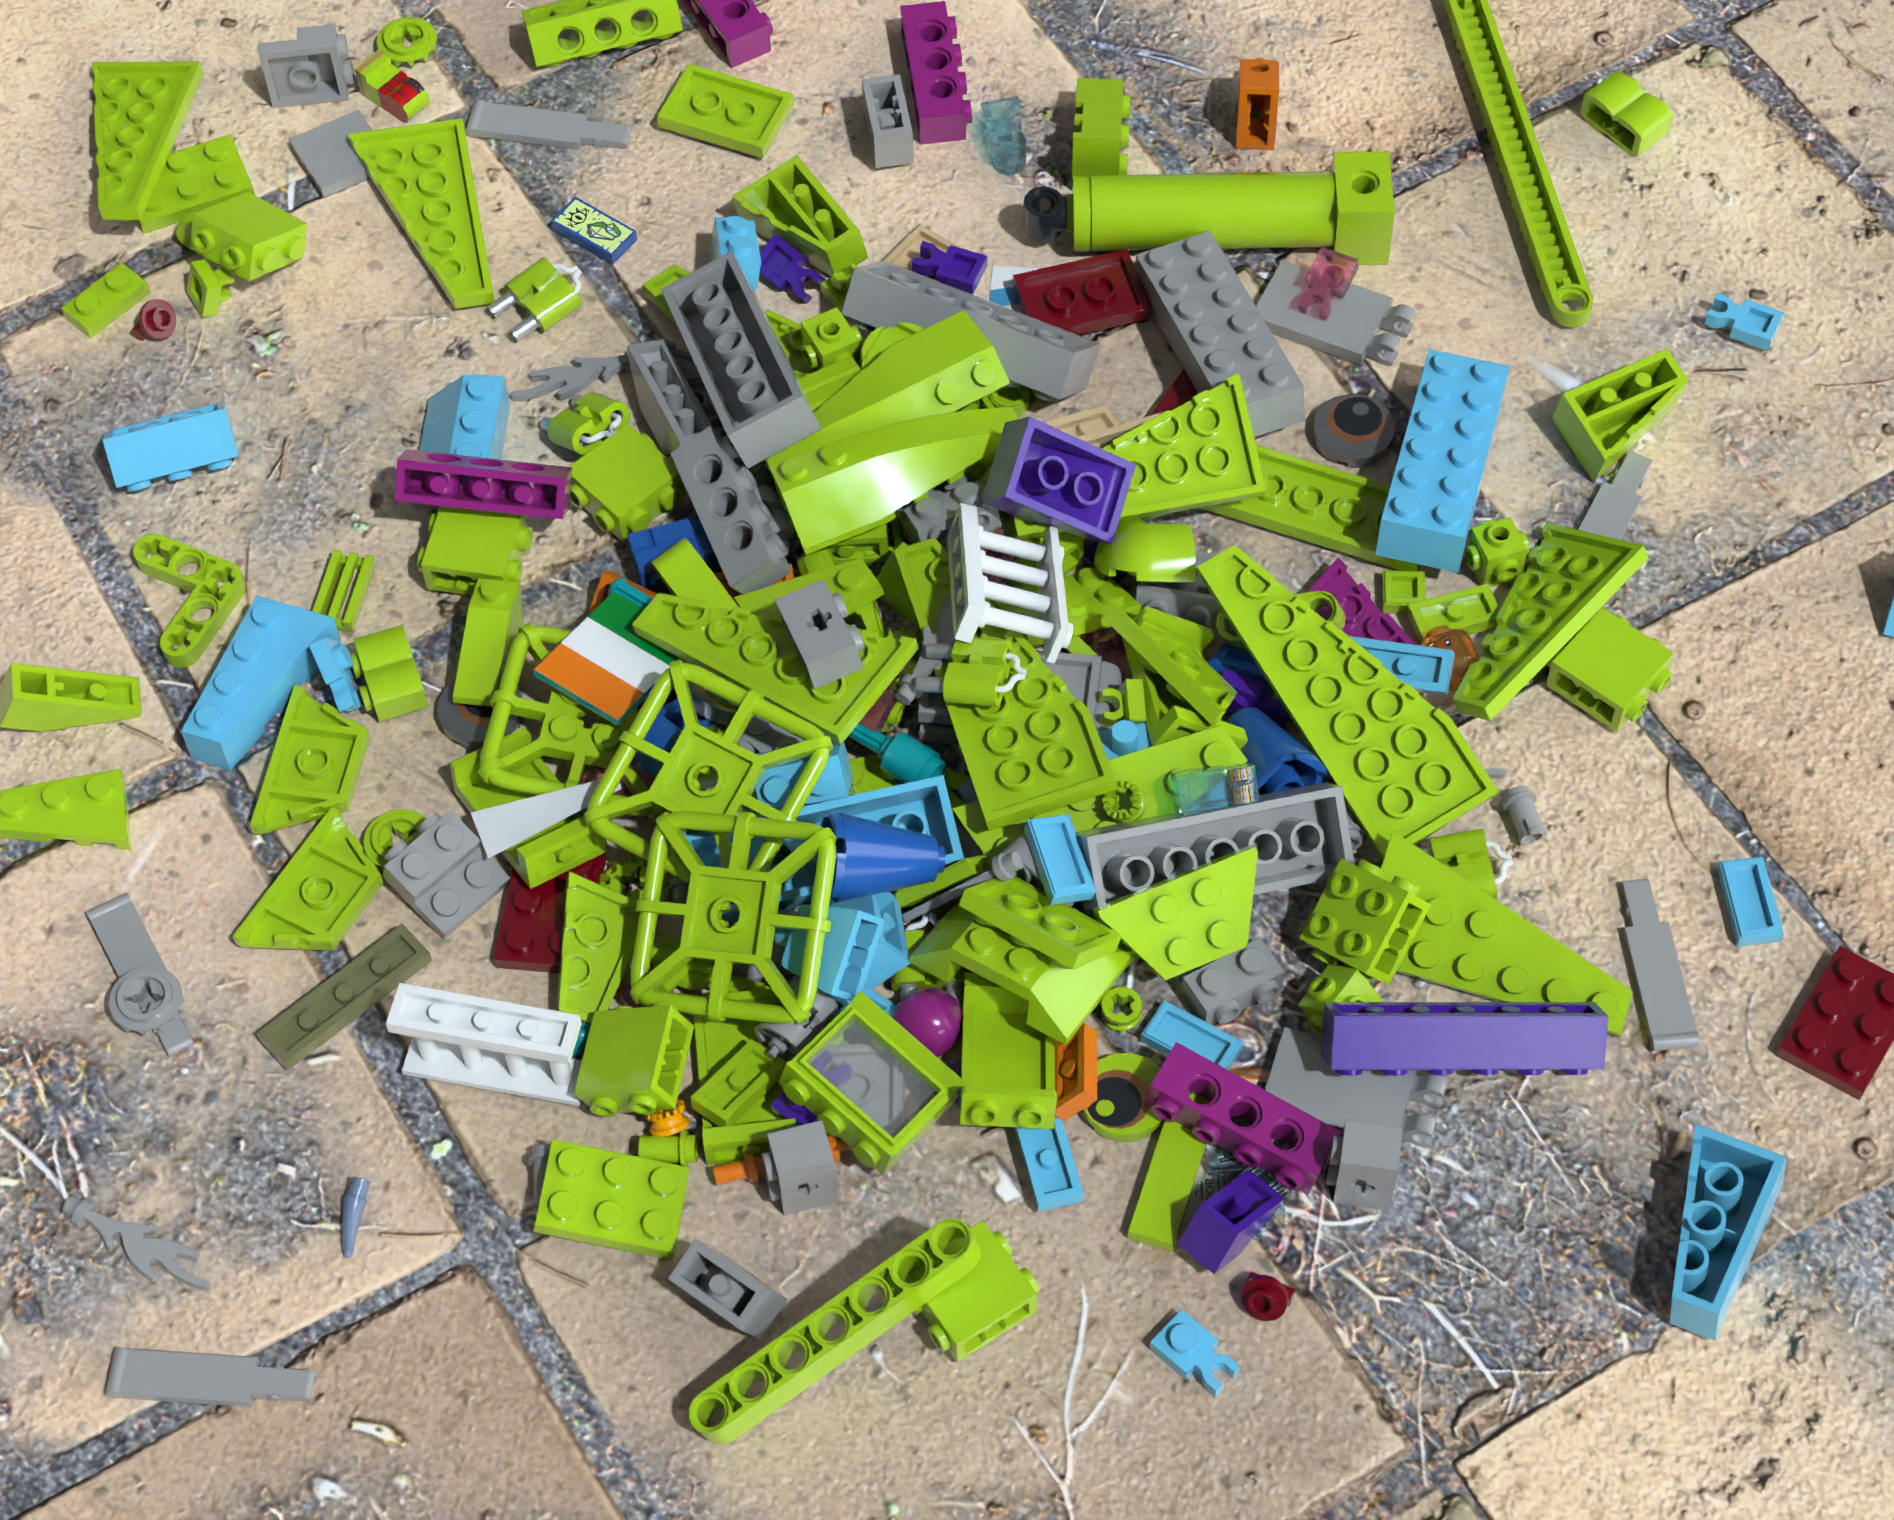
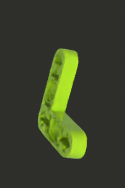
[133,534,246,668]

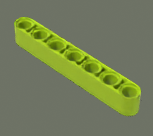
[689,1218,981,1445]

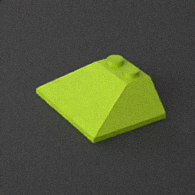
[909,878,1136,1045]

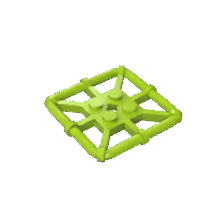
[478,623,678,818]
[584,660,833,905]
[629,811,837,1024]

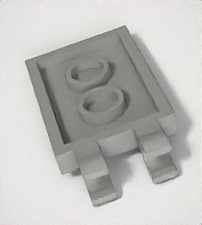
[1256,260,1415,366]
[1265,1027,1447,1148]

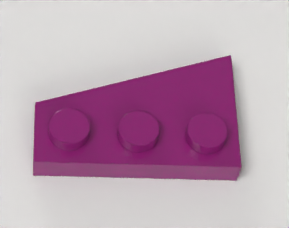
[1308,557,1416,645]

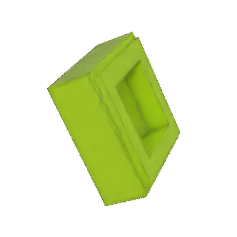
[1381,570,1426,614]

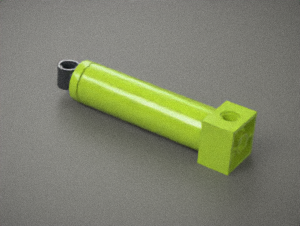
[1023,151,1395,266]

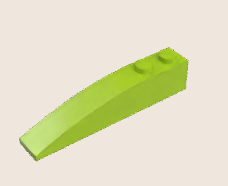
[765,310,1010,475]
[769,407,1019,555]

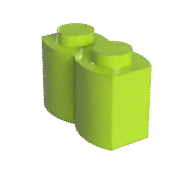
[1580,71,1673,157]
[350,624,429,722]

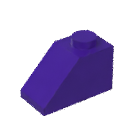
[1178,1169,1285,1274]

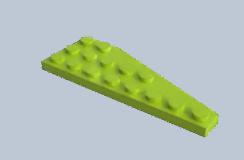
[894,537,1117,831]
[1197,545,1499,860]

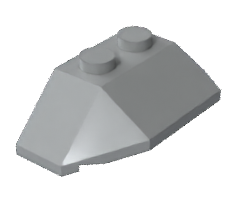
[627,338,727,456]

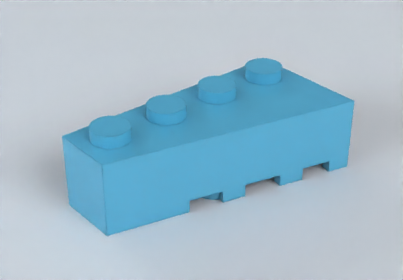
[181,595,341,771]
[1670,1124,1786,1341]

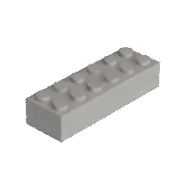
[1136,231,1305,437]
[661,251,822,469]
[842,261,1101,402]
[1076,783,1355,926]

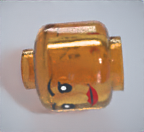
[1420,625,1480,692]

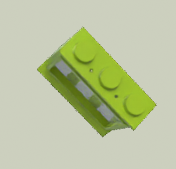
[779,990,965,1175]

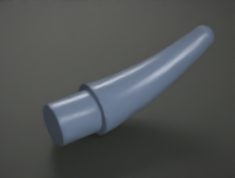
[342,1177,371,1259]

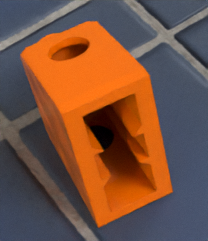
[1236,58,1279,150]

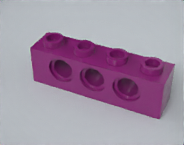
[681,0,773,68]
[900,1,972,145]
[395,449,572,519]
[1144,1042,1341,1195]

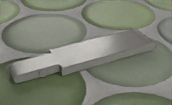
[465,100,632,149]
[1578,451,1653,540]
[1621,879,1699,1052]
[86,892,194,1057]
[105,1347,315,1407]

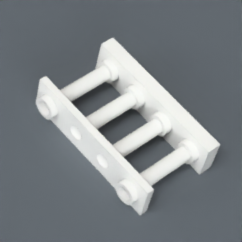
[947,503,1073,664]
[386,983,582,1107]

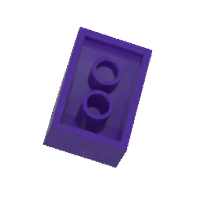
[981,416,1136,544]

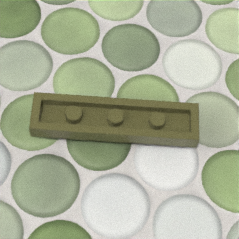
[257,924,432,1070]

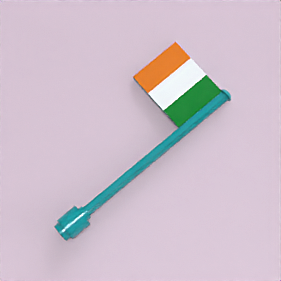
[534,577,946,784]

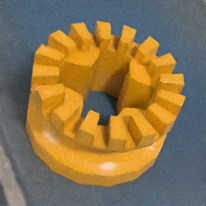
[645,1099,690,1137]

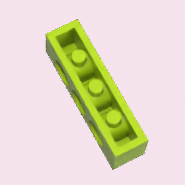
[521,0,683,67]

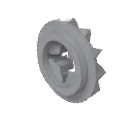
[109,966,184,1036]

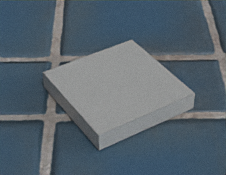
[289,109,372,198]

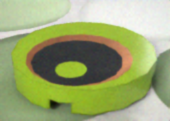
[1081,1053,1164,1142]

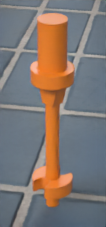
[712,1134,851,1186]

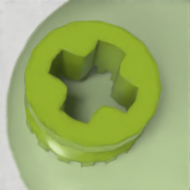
[1102,780,1147,823]
[1101,987,1142,1033]

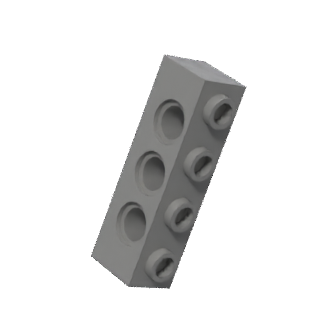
[670,426,792,594]

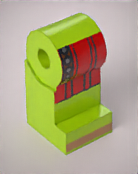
[355,49,430,123]

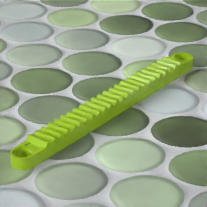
[1442,0,1593,327]

